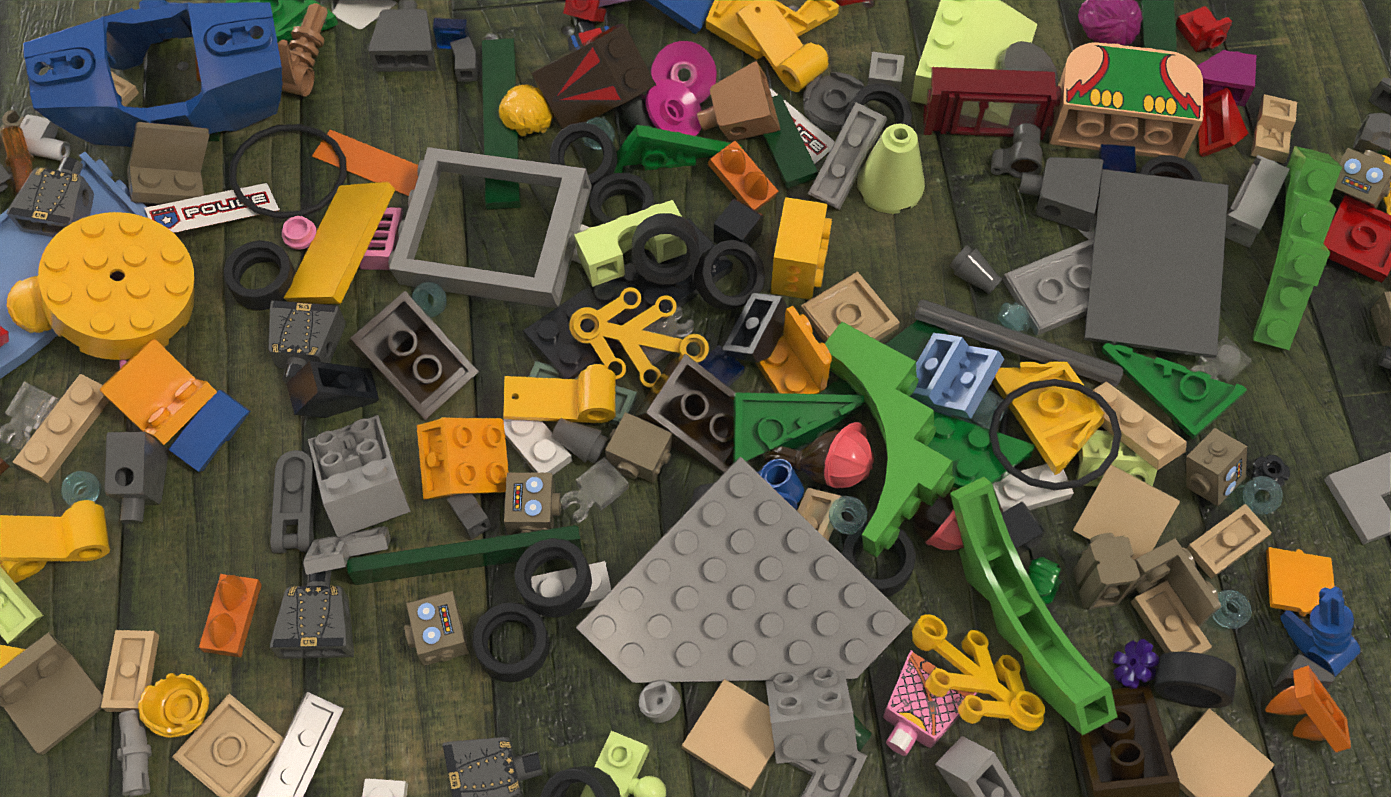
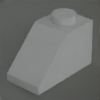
[935,736,1021,797]

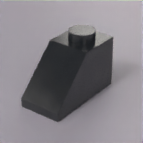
[286,361,379,418]

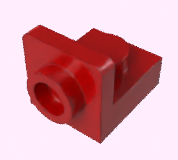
[563,0,606,22]
[1175,6,1232,52]

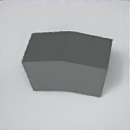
[450,37,478,82]
[447,494,492,540]

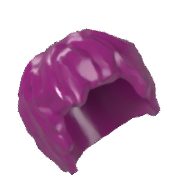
[1078,0,1143,46]

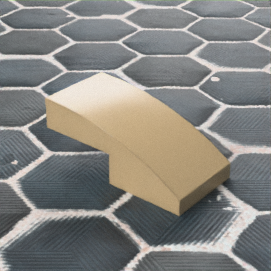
[1251,94,1297,164]

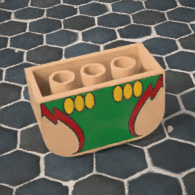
[1049,43,1203,159]

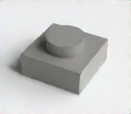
[867,52,905,90]

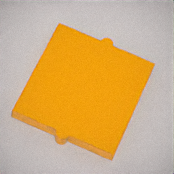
[1266,547,1334,616]

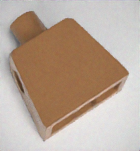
[697,61,781,141]

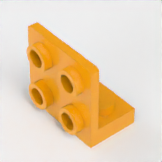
[755,306,832,394]
[100,339,217,445]
[417,418,509,500]

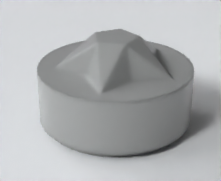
[639,680,681,723]

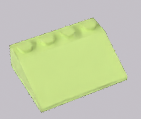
[911,0,1037,124]

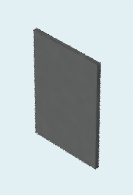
[1084,169,1229,358]

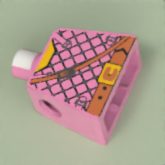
[883,650,977,756]

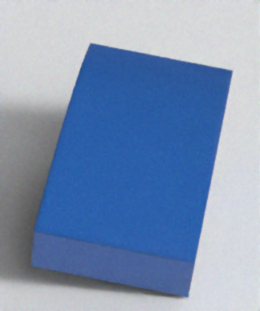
[169,390,251,472]

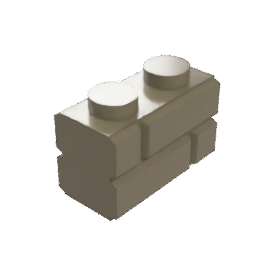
[1073,533,1140,610]

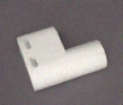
[13,114,70,161]

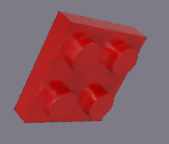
[1324,195,1391,283]

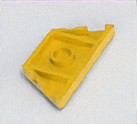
[992,362,1105,475]

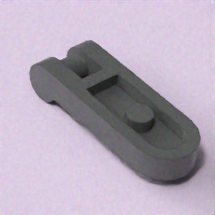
[271,450,316,554]

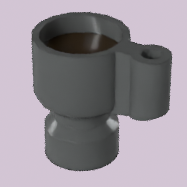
[991,123,1043,179]

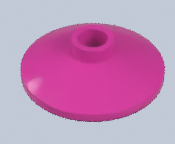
[651,41,717,104]
[646,79,702,136]

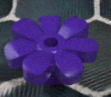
[1112,639,1159,689]

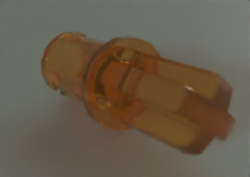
[1,125,34,193]

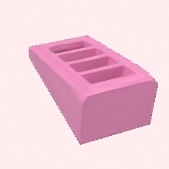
[359,208,403,270]

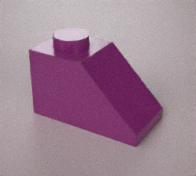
[1197,50,1256,107]

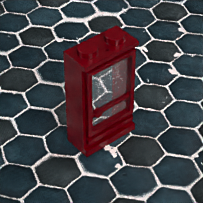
[923,67,1061,140]

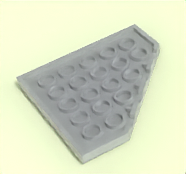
[576,457,911,683]

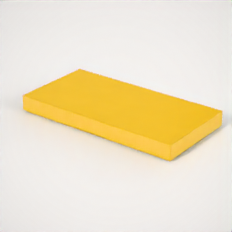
[284,182,395,304]

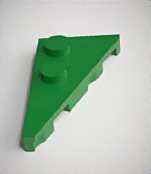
[614,125,743,173]
[1101,342,1247,439]
[733,392,864,463]

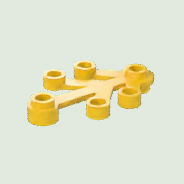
[569,287,709,388]
[912,614,1045,731]

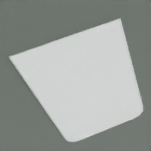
[332,0,397,29]

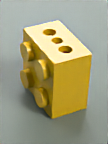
[771,197,832,300]

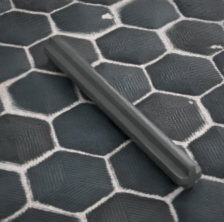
[915,299,1123,387]

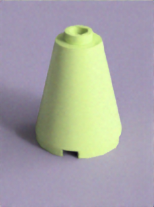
[857,124,925,214]

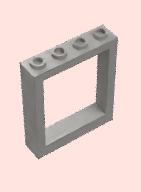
[388,147,592,308]

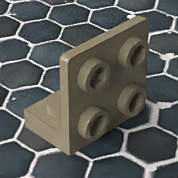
[127,122,209,204]
[1124,538,1221,628]
[0,632,103,755]

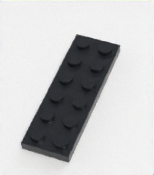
[523,218,733,379]

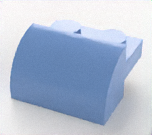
[910,333,1004,419]

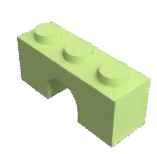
[574,200,687,287]

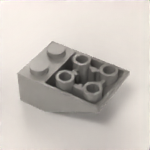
[308,415,411,538]

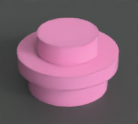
[281,216,317,250]

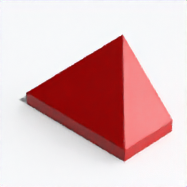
[1198,88,1248,157]

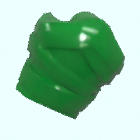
[1028,557,1062,605]

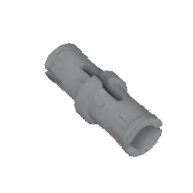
[117,710,152,797]

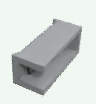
[1225,155,1290,248]

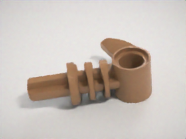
[278,3,328,97]

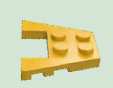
[706,0,839,59]

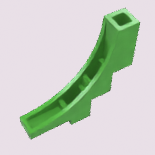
[1252,146,1342,350]
[825,322,955,558]
[950,477,1117,735]

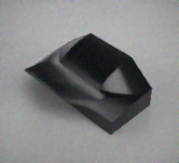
[722,293,787,363]

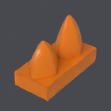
[708,141,779,211]
[199,574,262,657]
[1265,665,1351,753]

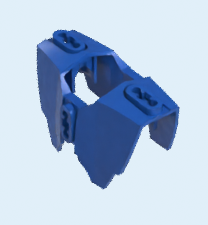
[23,0,282,147]

